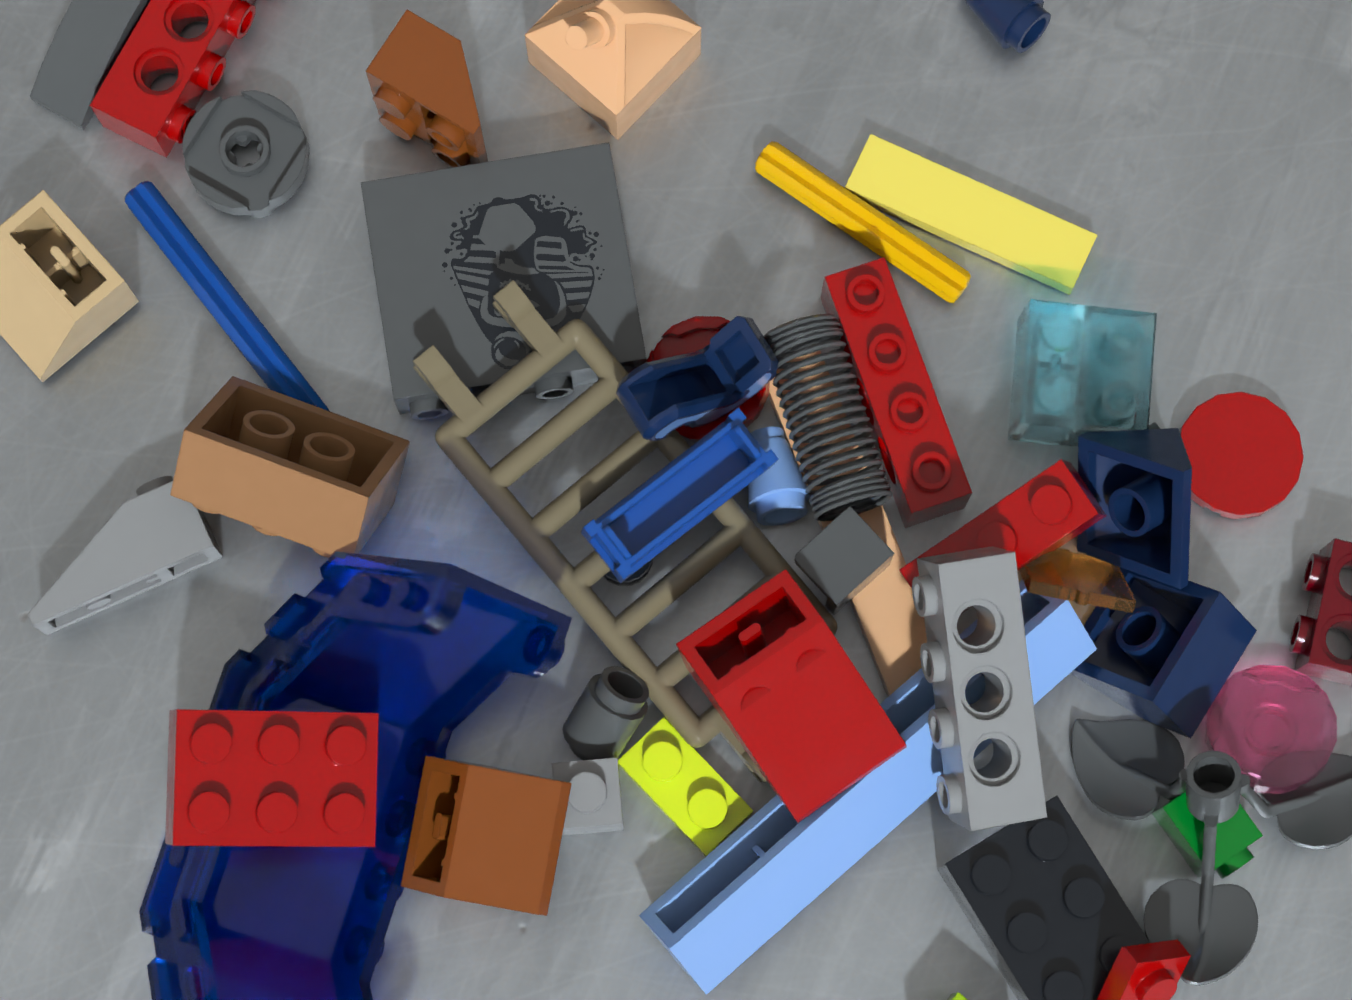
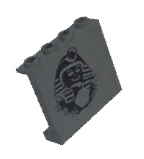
[361,142,647,420]

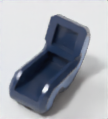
[616,316,779,441]

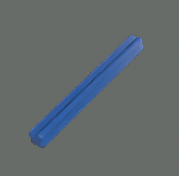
[124,181,329,411]

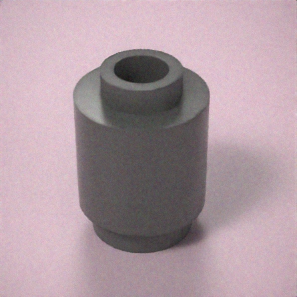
[562,666,649,760]

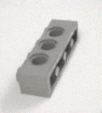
[912,546,1047,831]

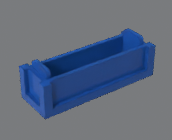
[581,408,779,583]

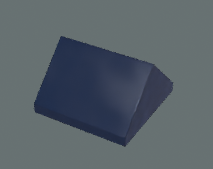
[1077,428,1192,590]

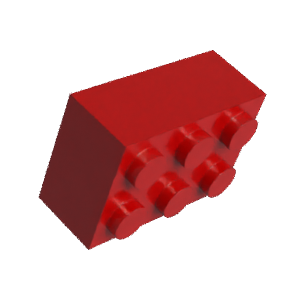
[165,709,379,847]

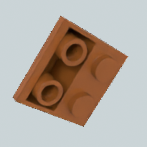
[366,9,488,168]
[401,756,572,916]

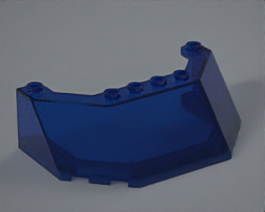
[139,551,572,1000]

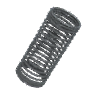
[764,314,893,521]

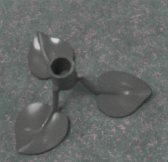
[1072,719,1352,986]

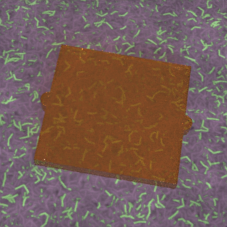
[1019,548,1136,613]

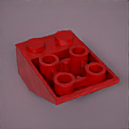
[676,569,907,823]

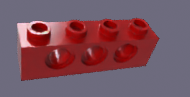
[90,0,256,158]
[820,257,972,528]

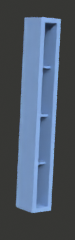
[639,573,1097,995]

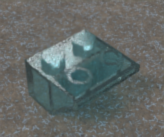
[1008,299,1157,447]

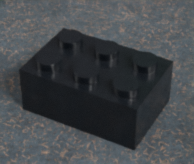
[938,795,1150,1000]

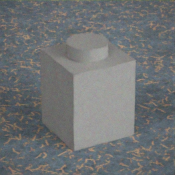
[551,758,624,836]

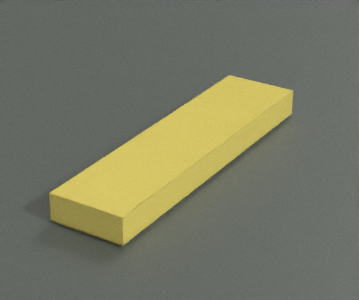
[845,134,1097,295]

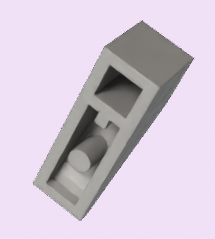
[28,476,223,635]

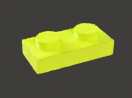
[618,717,753,857]

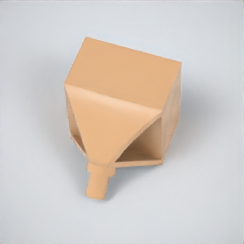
[525,0,701,140]

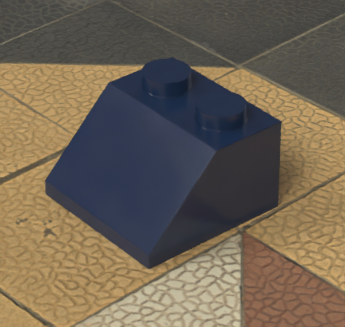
[1071,567,1257,739]

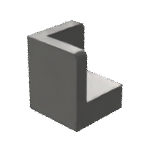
[794,506,894,615]

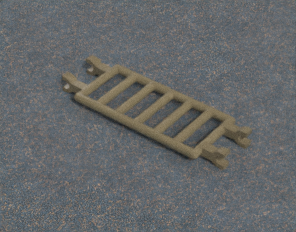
[413,280,838,783]

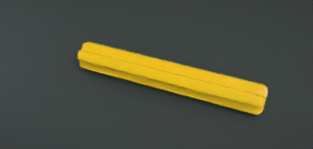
[755,141,971,303]

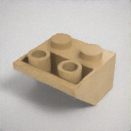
[0,190,139,383]

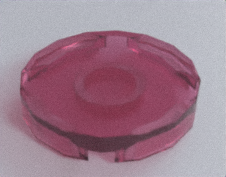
[1205,665,1337,794]

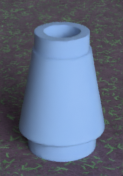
[748,427,811,526]

